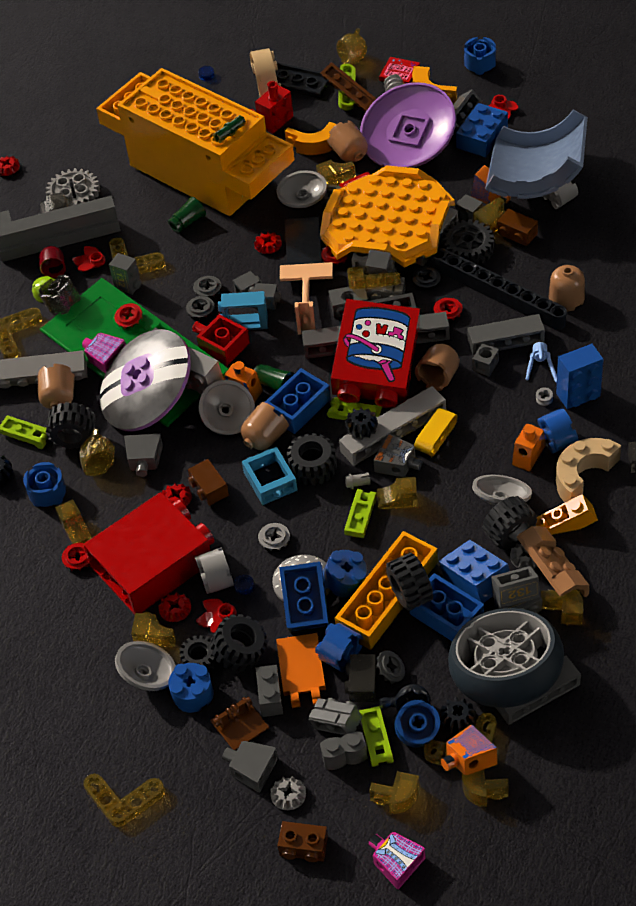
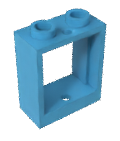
[218,291,268,330]
[242,447,297,505]

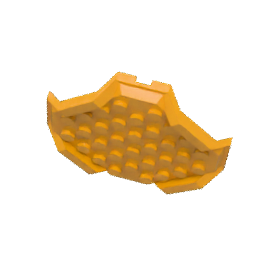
[320,165,455,268]

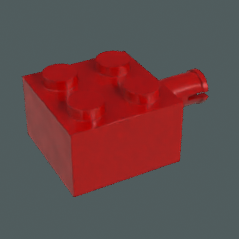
[255,81,293,134]
[192,314,250,366]

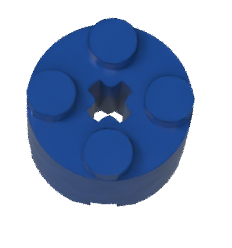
[464,37,496,75]
[537,409,578,454]
[23,462,66,507]
[323,550,367,597]
[315,623,363,672]
[168,663,214,713]
[395,700,440,747]

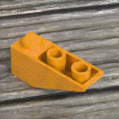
[536,494,598,535]

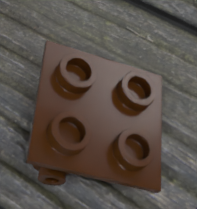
[210,697,269,750]

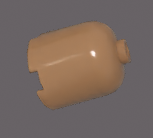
[327,121,368,163]
[549,265,585,311]
[415,344,460,391]
[38,364,75,410]
[241,402,289,451]

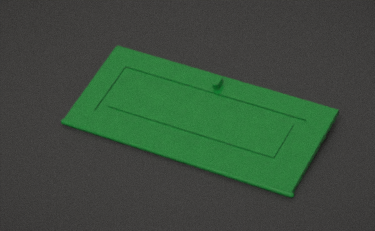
[40,278,228,427]

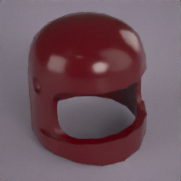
[39,246,66,278]

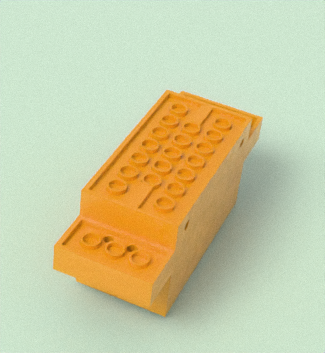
[96,68,295,216]

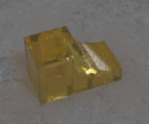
[316,160,356,185]
[474,197,504,233]
[377,477,417,509]
[55,500,92,544]
[131,612,176,647]

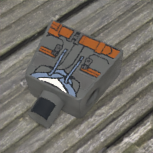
[374,433,423,477]

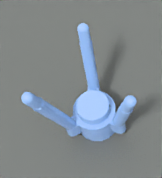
[526,342,557,383]

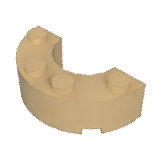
[250,48,281,97]
[556,438,621,503]

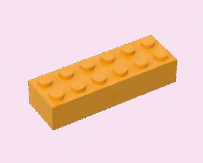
[335,531,438,650]

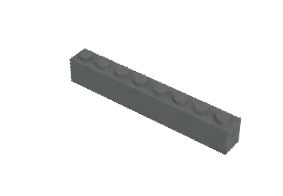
[302,312,450,359]

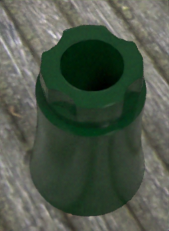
[168,197,206,233]
[254,364,294,391]

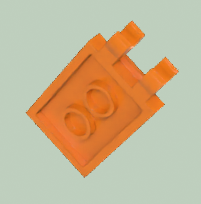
[276,633,326,708]

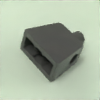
[124,434,163,477]
[222,741,278,793]

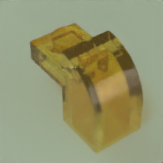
[541,589,583,625]
[461,770,508,807]
[369,771,420,814]

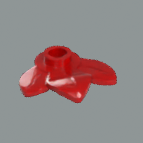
[488,95,518,119]
[72,246,106,272]
[196,599,237,633]

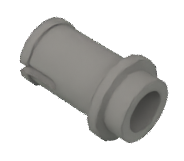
[345,473,370,489]

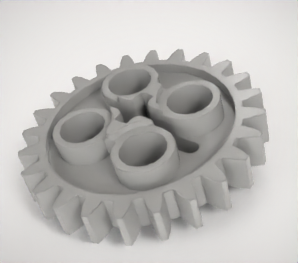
[46,168,100,209]

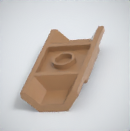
[517,526,589,597]

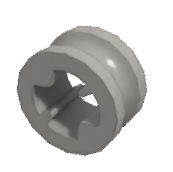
[536,388,553,406]

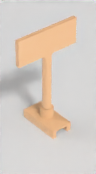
[280,262,333,335]

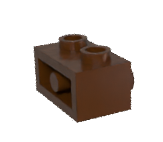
[497,209,538,246]
[187,459,229,506]
[277,821,328,862]

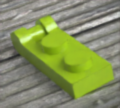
[327,397,383,420]
[0,415,49,449]
[344,489,377,538]
[359,706,394,767]

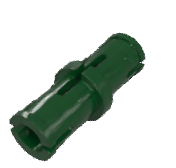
[213,115,246,143]

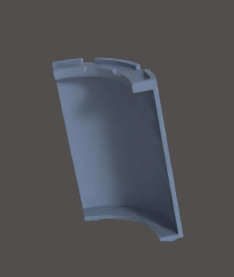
[485,109,588,199]

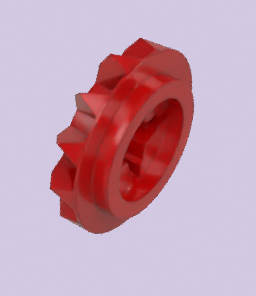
[0,155,20,176]
[254,232,282,254]
[321,246,349,266]
[434,298,462,321]
[115,303,143,329]
[162,483,192,506]
[62,543,89,571]
[158,592,191,622]

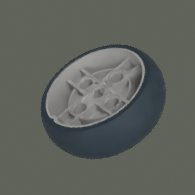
[448,608,564,708]

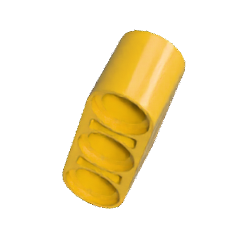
[414,408,458,456]

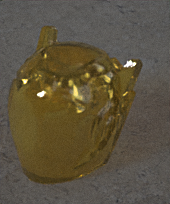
[336,28,367,65]
[79,429,115,476]

